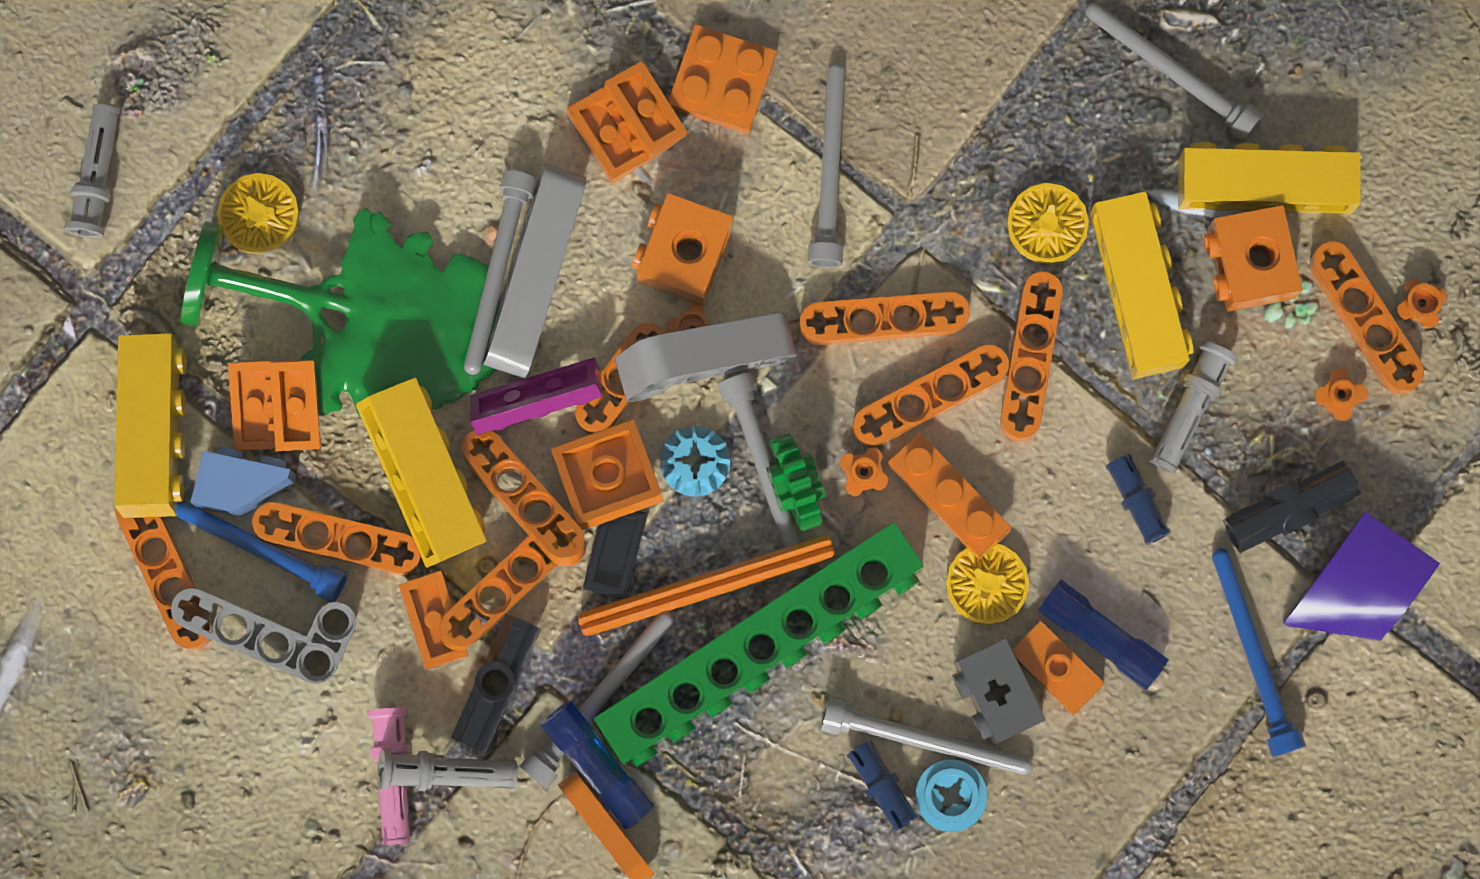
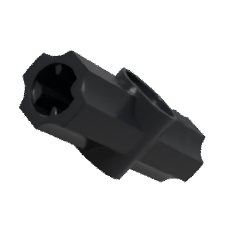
[1222,461,1361,554]
[451,614,542,753]

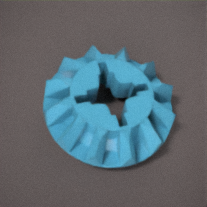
[660,425,730,497]
[915,760,988,832]

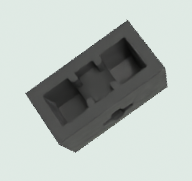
[952,639,1046,746]

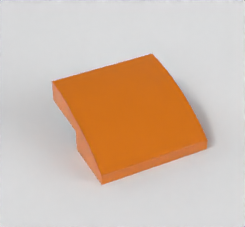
[566,61,688,185]
[228,359,321,451]

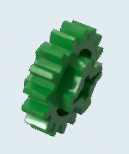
[766,433,825,531]

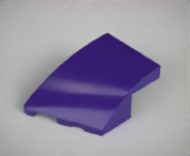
[1283,512,1440,641]

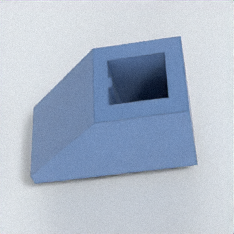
[190,447,297,518]

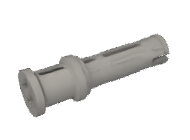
[64,104,120,239]
[1149,341,1238,474]
[377,749,518,791]

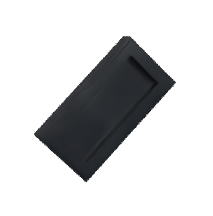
[583,511,648,599]

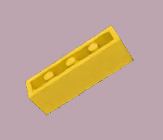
[1178,142,1361,214]
[1090,192,1193,380]
[114,333,187,518]
[356,377,487,568]

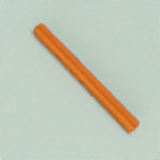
[578,535,835,636]

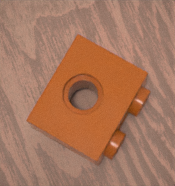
[632,193,734,307]
[1204,205,1303,312]

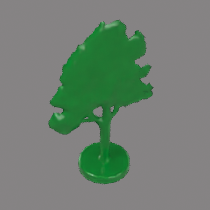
[181,208,504,417]

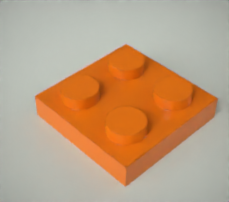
[668,24,777,135]
[551,419,664,531]

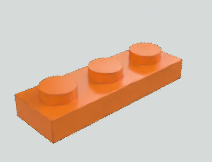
[888,433,1011,560]

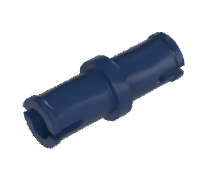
[1105,454,1172,545]
[846,740,919,832]

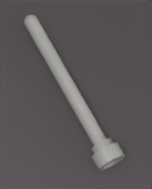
[1085,3,1264,142]
[807,63,845,268]
[464,170,537,375]
[717,373,810,579]
[519,611,674,789]
[820,696,1033,775]

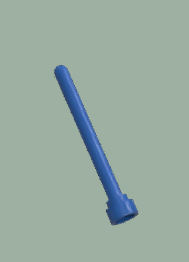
[176,500,349,603]
[1212,548,1306,757]

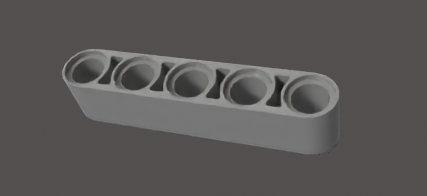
[482,164,587,378]

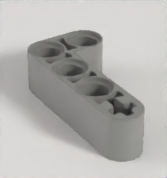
[615,313,798,402]
[171,588,356,684]

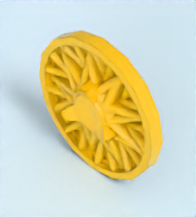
[217,173,300,254]
[1007,183,1089,264]
[946,544,1029,625]

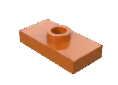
[1012,621,1105,716]

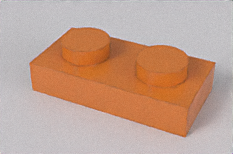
[398,571,469,671]

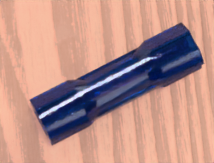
[1037,579,1169,691]
[539,700,655,830]

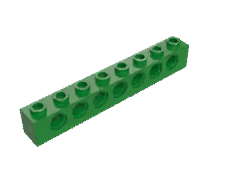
[593,522,924,768]

